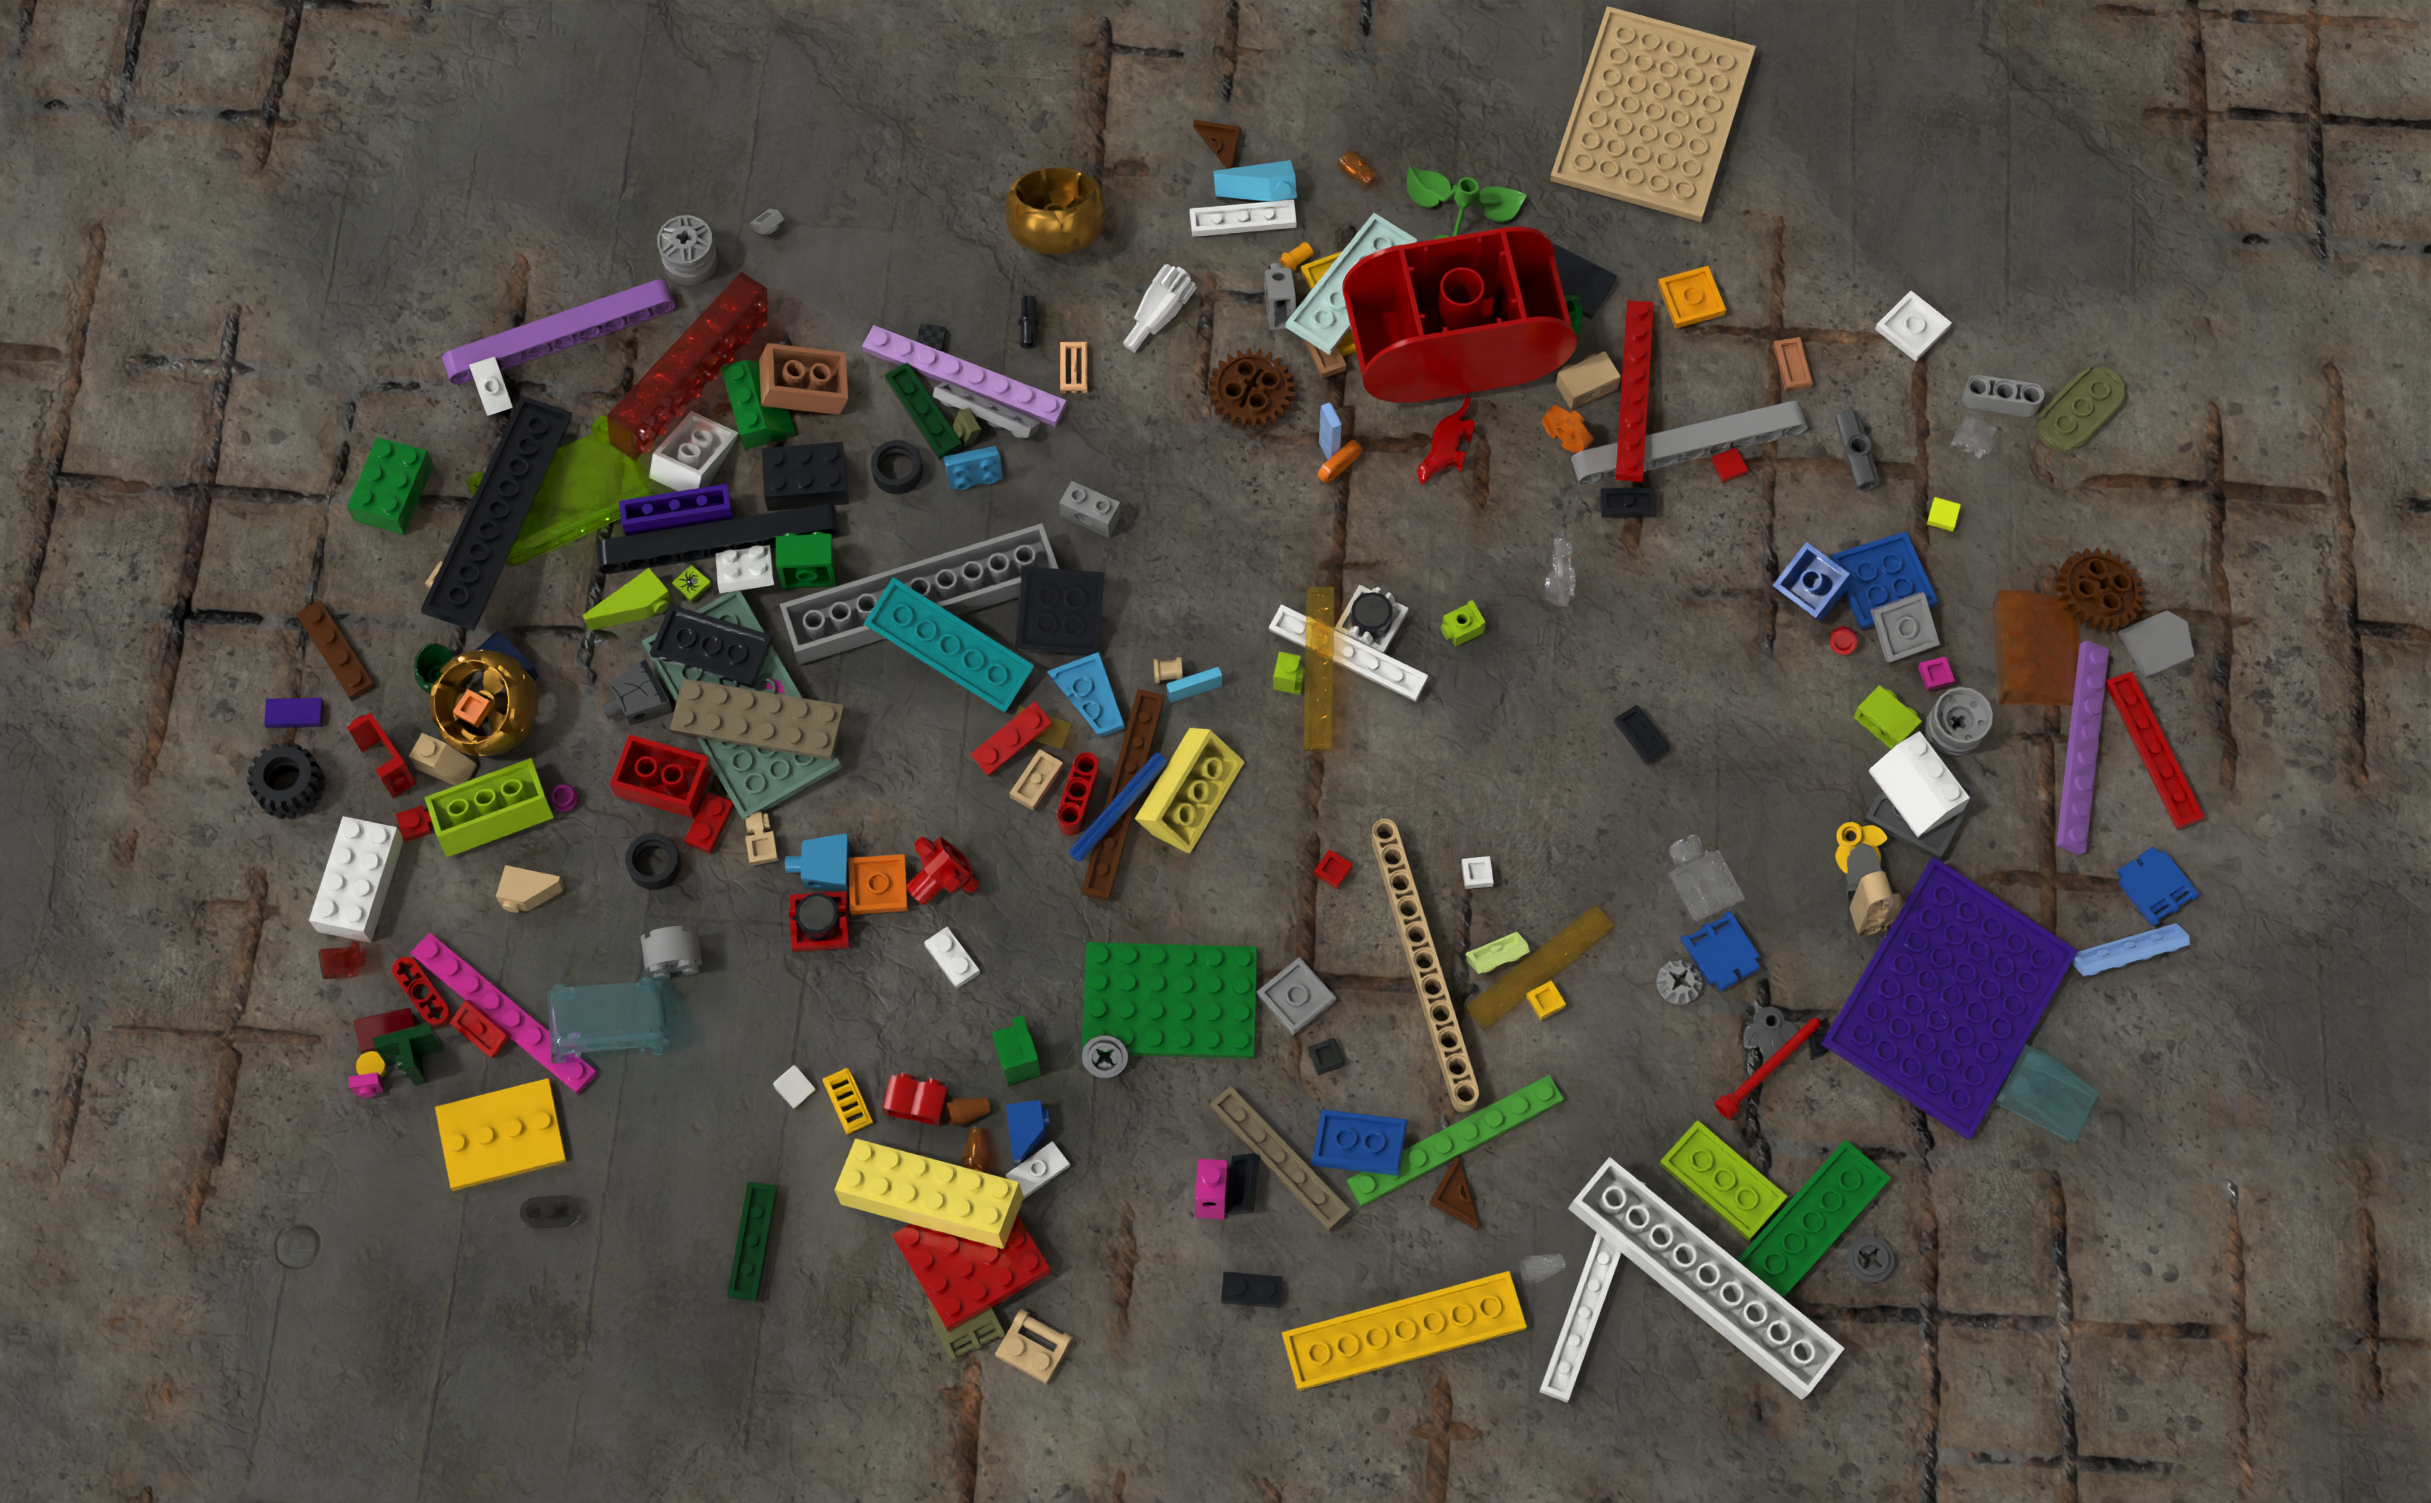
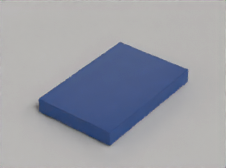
[1312,1109,1408,1176]

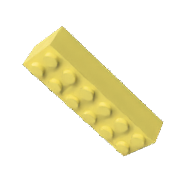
[834,1138,1024,1249]

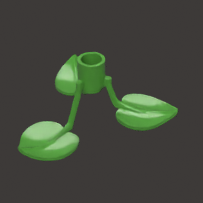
[1407,167,1526,239]

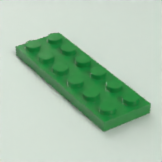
[1737,1140,1891,1298]

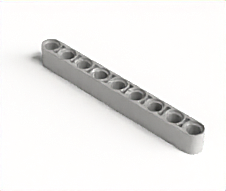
[1571,401,1808,485]

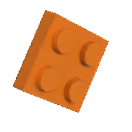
[848,854,908,915]

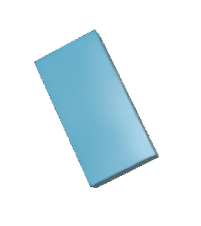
[1167,667,1222,704]

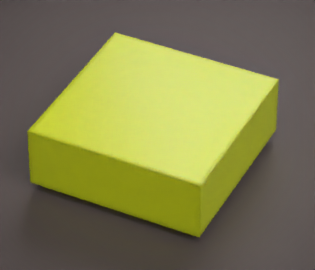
[1927,497,1961,532]

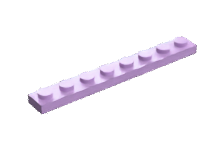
[862,325,1067,427]

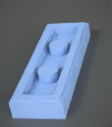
[1319,403,1342,460]

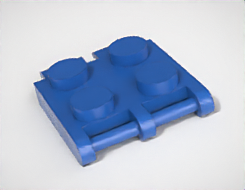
[2116,846,2199,927]
[1680,911,1760,991]

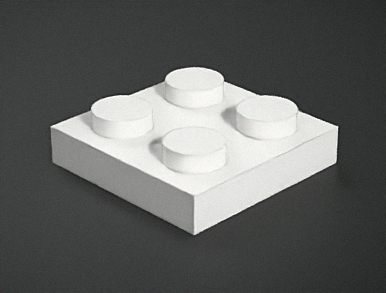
[1875,291,1952,361]
[716,545,774,593]

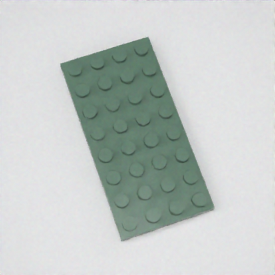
[642,590,842,823]

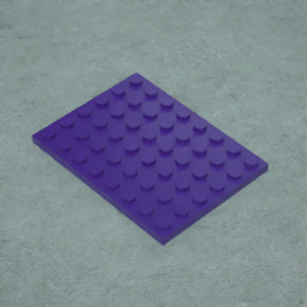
[1821,857,2078,1140]

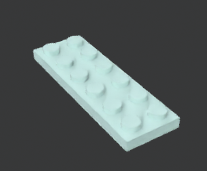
[1285,213,1417,355]

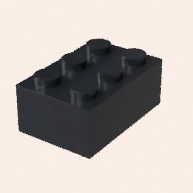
[762,442,849,511]

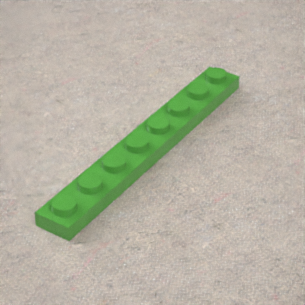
[1346,1075,1564,1208]

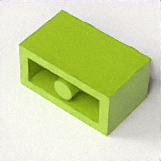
[1853,685,1922,750]

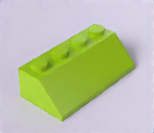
[424,758,554,857]

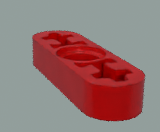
[392,957,451,1029]

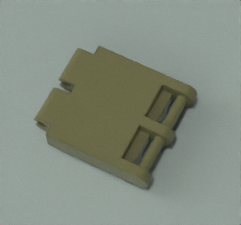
[926,1298,1005,1363]

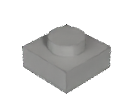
[749,208,785,235]

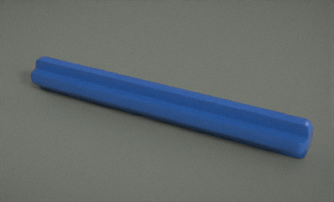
[1069,752,1167,862]

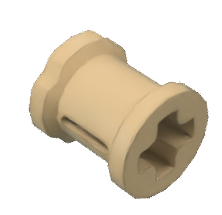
[1153,657,1183,684]

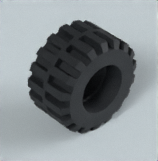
[247,742,325,819]

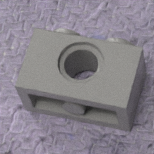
[1059,481,1121,538]

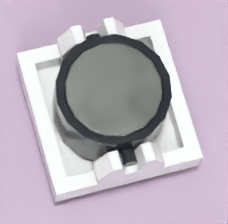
[1334,585,1408,654]

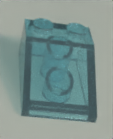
[1994,1044,2099,1143]

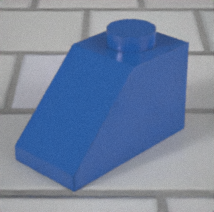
[1006,1100,1050,1168]

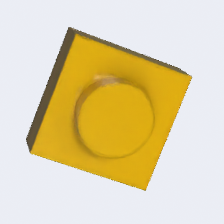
[1526,980,1566,1021]

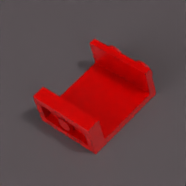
[347,712,417,798]

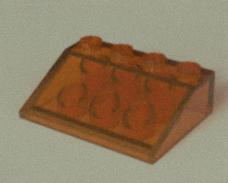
[1992,590,2079,706]

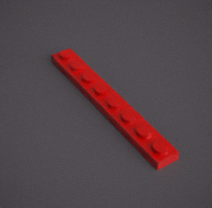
[1615,300,1654,482]

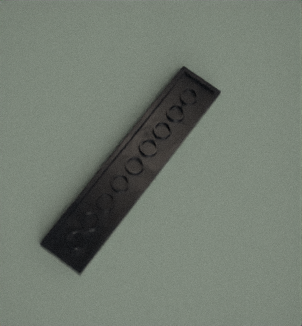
[421,395,572,631]

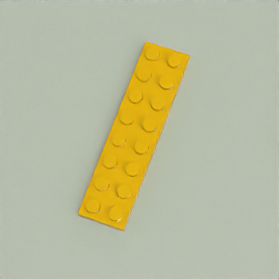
[1282,1271,1527,1392]

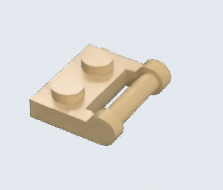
[995,1308,1073,1385]

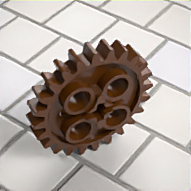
[1208,348,1295,431]
[2055,548,2145,632]

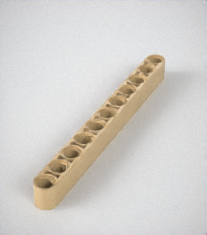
[1371,819,1479,1113]

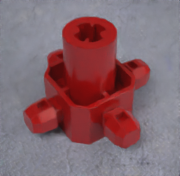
[906,837,979,905]

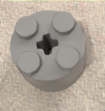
[641,926,702,980]

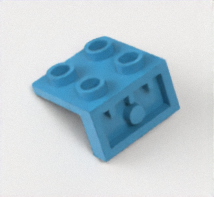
[943,446,1003,490]

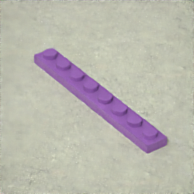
[2056,640,2109,855]

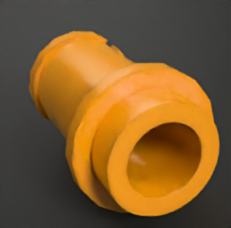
[1279,242,1314,272]

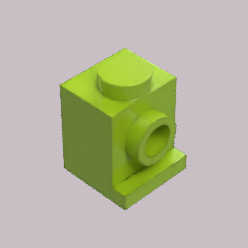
[1440,600,1486,647]
[1273,652,1306,695]

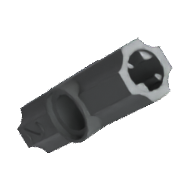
[1835,409,1880,492]

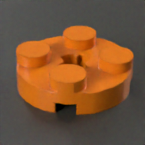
[1542,404,1594,453]

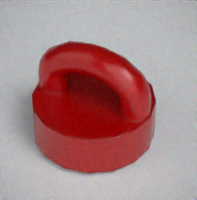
[1830,626,1858,655]

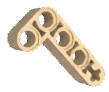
[1849,871,1904,936]

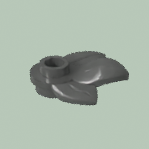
[1743,1006,1800,1060]

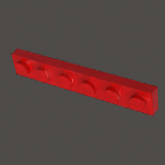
[2105,671,2204,830]

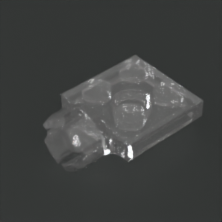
[1544,532,1576,607]
[1667,835,1745,925]

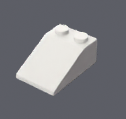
[649,411,739,491]

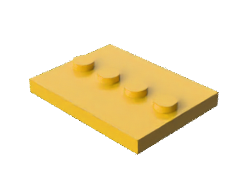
[435,1078,567,1191]

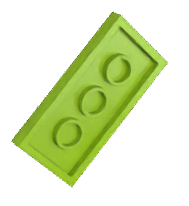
[1659,1120,1788,1241]

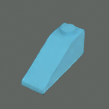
[1213,160,1297,202]

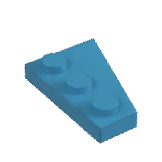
[1047,652,1126,738]

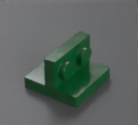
[372,1022,443,1086]

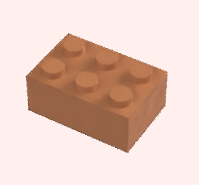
[759,343,848,415]

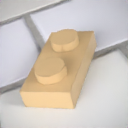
[1009,749,1063,811]

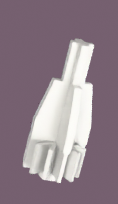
[1123,264,1197,353]

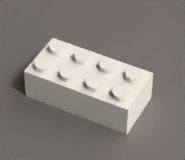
[309,816,404,943]

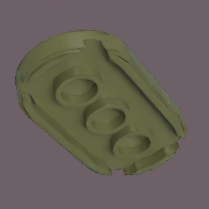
[2036,366,2126,452]

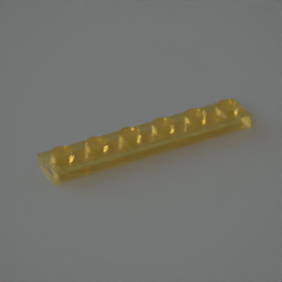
[1303,587,1335,751]
[1465,905,1614,1031]

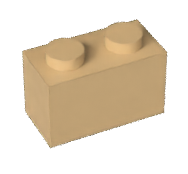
[1556,351,1621,410]

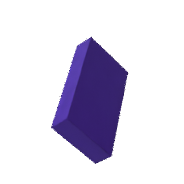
[264,698,324,728]

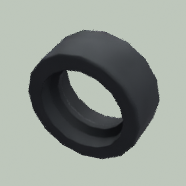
[870,440,923,494]
[625,833,681,890]

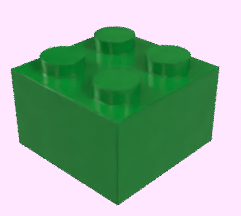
[776,532,837,589]

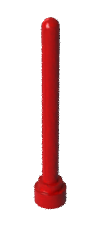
[1714,1017,1821,1120]

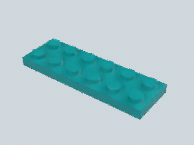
[863,577,1034,713]

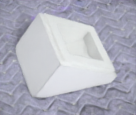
[773,1065,816,1109]

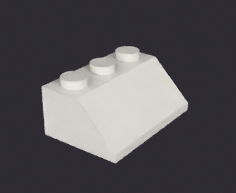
[1869,731,1970,838]

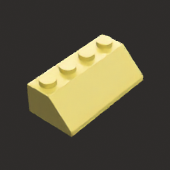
[1135,728,1245,853]

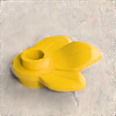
[1835,822,1888,874]

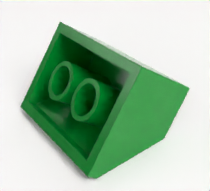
[721,360,796,450]

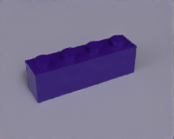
[619,484,734,536]

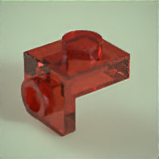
[318,940,366,980]

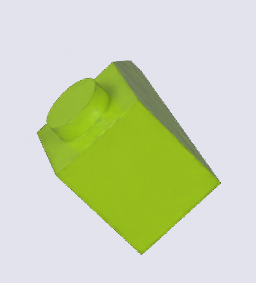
[582,568,672,630]

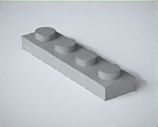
[932,381,1040,438]

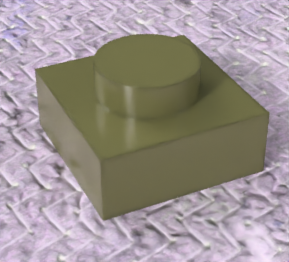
[952,408,981,447]

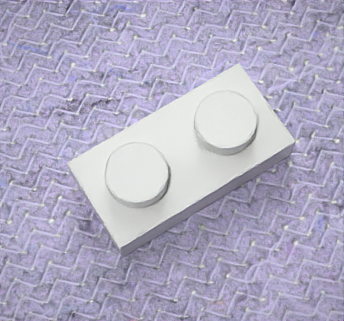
[924,927,980,989]

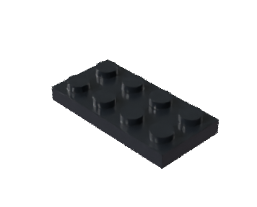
[649,604,774,688]

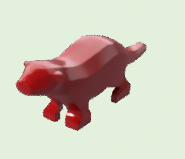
[1417,396,1475,485]

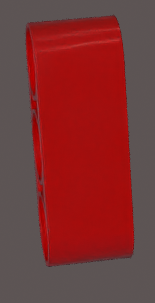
[1057,752,1100,836]

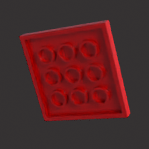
[892,1215,1051,1332]

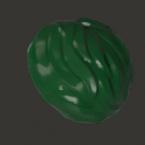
[414,643,456,695]

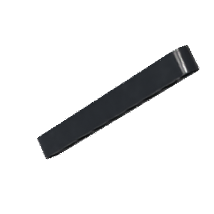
[596,505,840,574]

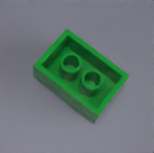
[347,437,433,535]

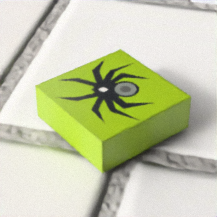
[672,565,712,603]

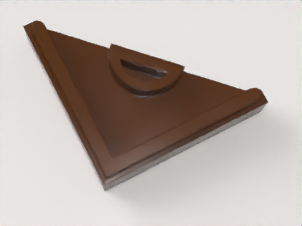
[1193,120,1241,169]
[1429,1156,1479,1230]

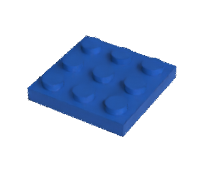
[1829,531,1938,630]

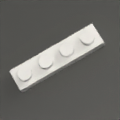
[1189,200,1297,237]

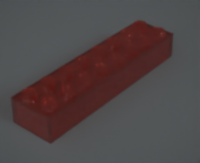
[607,271,768,461]

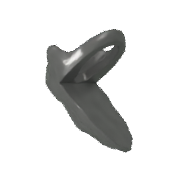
[1845,843,1882,901]

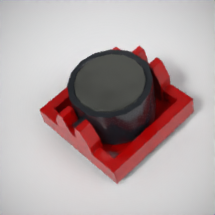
[789,891,850,952]

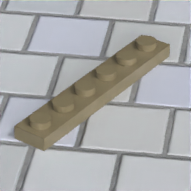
[1209,1085,1350,1232]

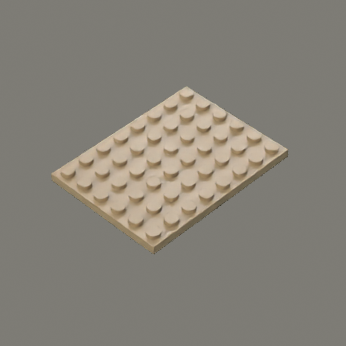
[1550,6,1756,222]

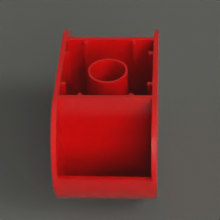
[1342,226,1577,403]

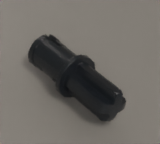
[1018,295,1039,349]

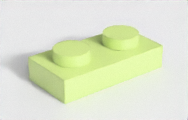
[1465,932,1530,974]

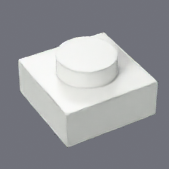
[1461,856,1494,889]

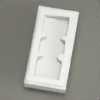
[469,357,513,416]
[1005,1141,1070,1200]

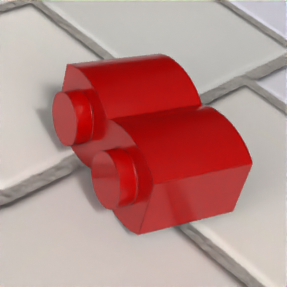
[882,1073,948,1126]

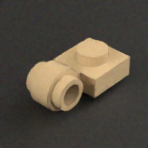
[745,811,779,866]

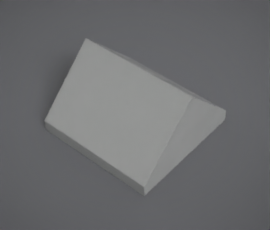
[2118,610,2194,679]

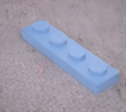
[2071,923,2190,976]

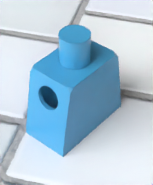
[785,834,850,894]

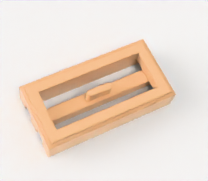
[1060,342,1087,394]

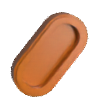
[1317,440,1362,483]

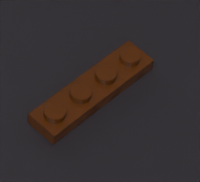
[296,600,375,701]

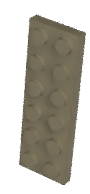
[670,678,846,761]

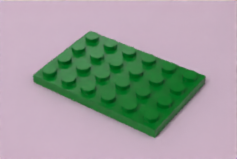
[1081,942,1257,1059]

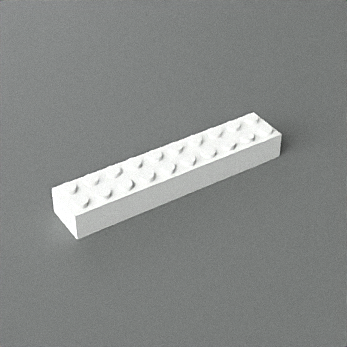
[1568,1157,1845,1400]

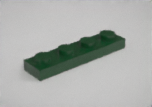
[884,362,962,461]
[727,1182,778,1302]

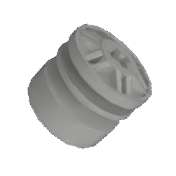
[657,215,718,286]
[1925,687,1993,757]

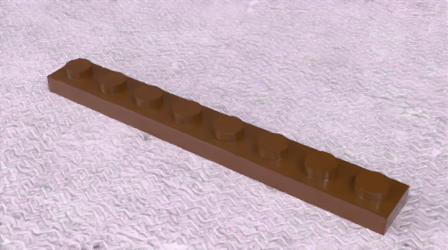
[1081,689,1165,902]

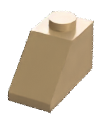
[409,733,478,786]
[496,865,565,913]

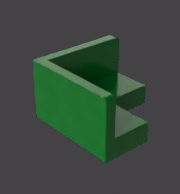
[992,1015,1041,1086]

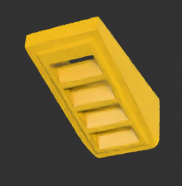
[823,1068,873,1135]

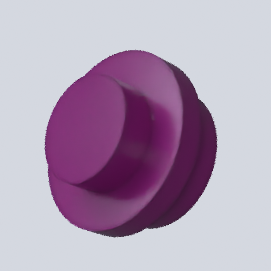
[550,785,578,812]

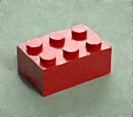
[610,734,713,819]

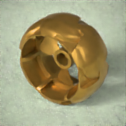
[1005,167,1106,254]
[429,650,539,756]

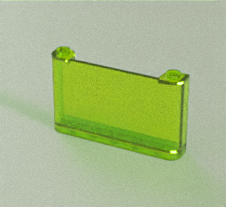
[465,413,655,567]

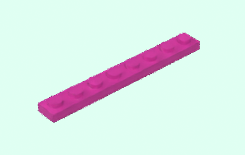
[410,933,597,1095]

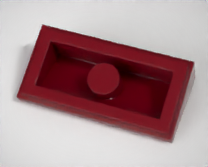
[353,1008,416,1053]

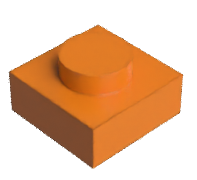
[453,689,494,728]

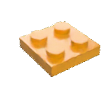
[1657,266,1726,329]

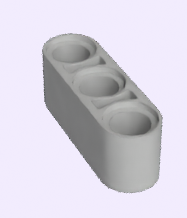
[1962,375,2045,417]

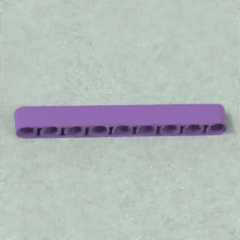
[442,279,675,384]

